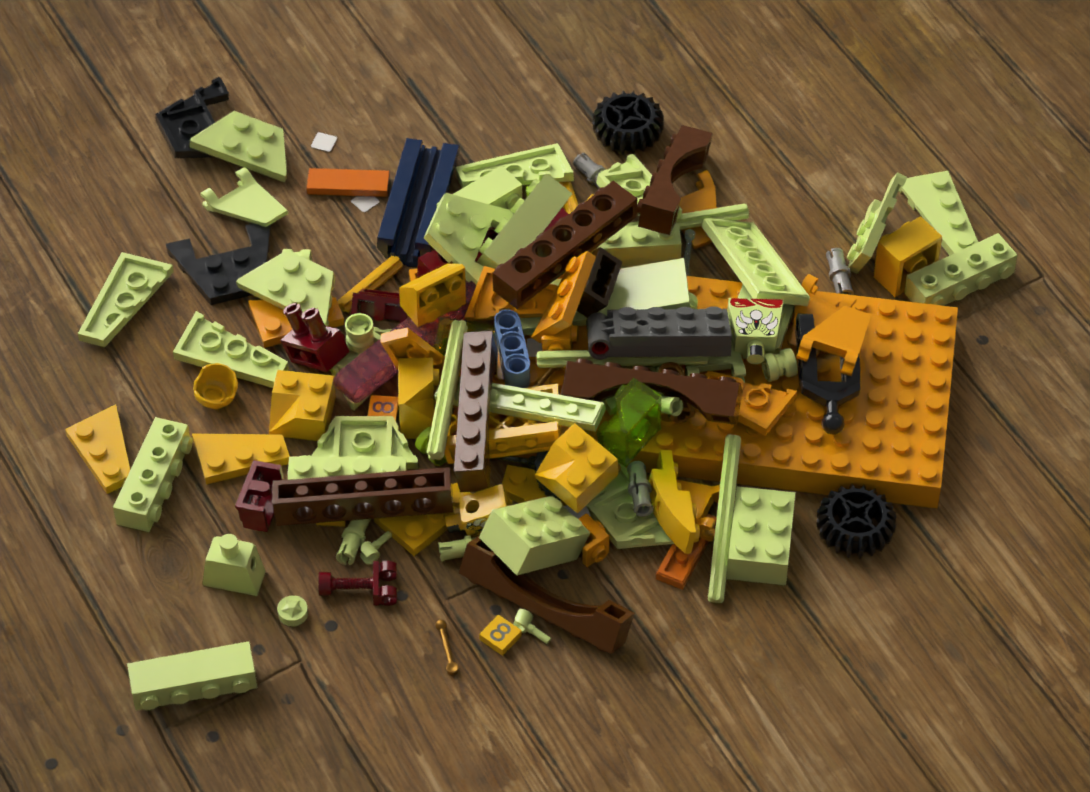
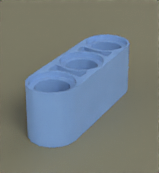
[494,310,530,388]

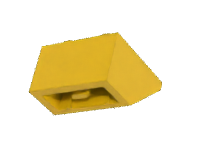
[399,264,466,327]

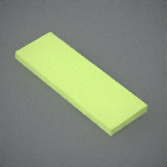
[702,218,810,306]
[520,258,691,335]

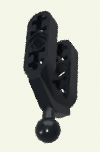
[795,313,860,435]

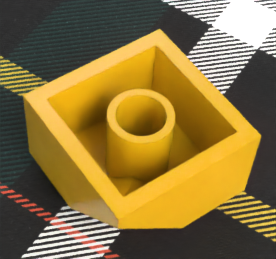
[874,216,942,297]
[398,357,440,439]
[269,370,336,441]
[535,423,618,514]

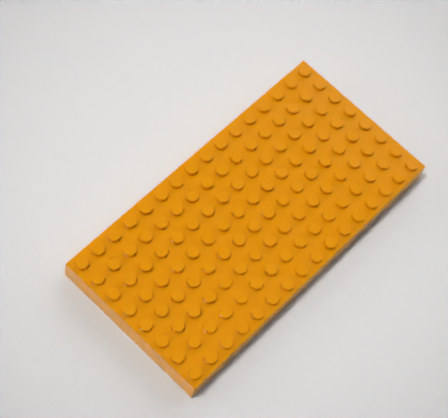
[489,268,958,509]

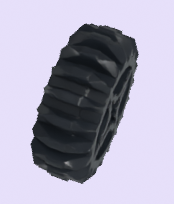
[593,90,664,154]
[816,483,896,559]

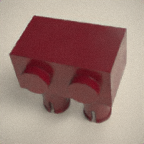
[280,303,350,372]

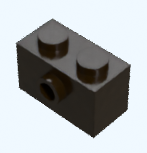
[576,247,623,318]

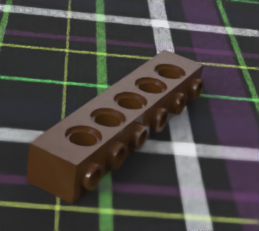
[492,181,637,309]
[272,467,454,526]

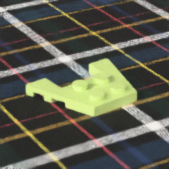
[847,172,907,274]
[424,193,514,285]

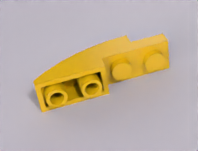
[649,449,700,554]

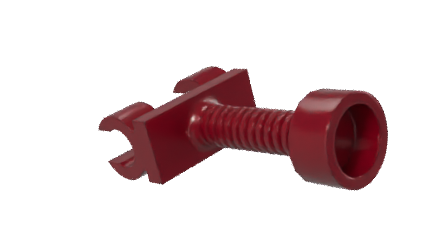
[318,561,397,606]

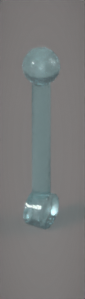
[684,229,696,276]
[491,456,536,469]

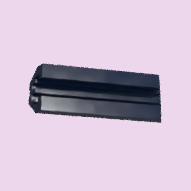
[377,138,460,268]

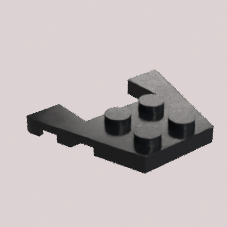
[155,77,229,158]
[166,223,271,305]

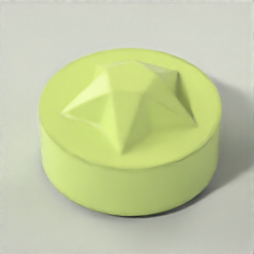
[277,595,308,626]

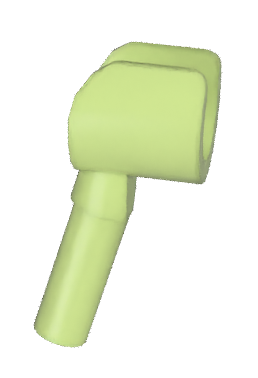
[360,531,392,565]
[513,609,551,644]

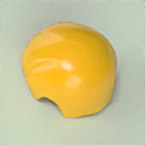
[193,363,238,410]

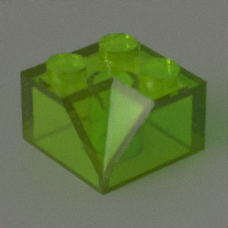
[597,377,662,467]

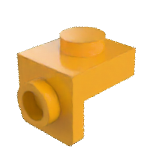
[541,321,579,351]
[578,513,609,567]

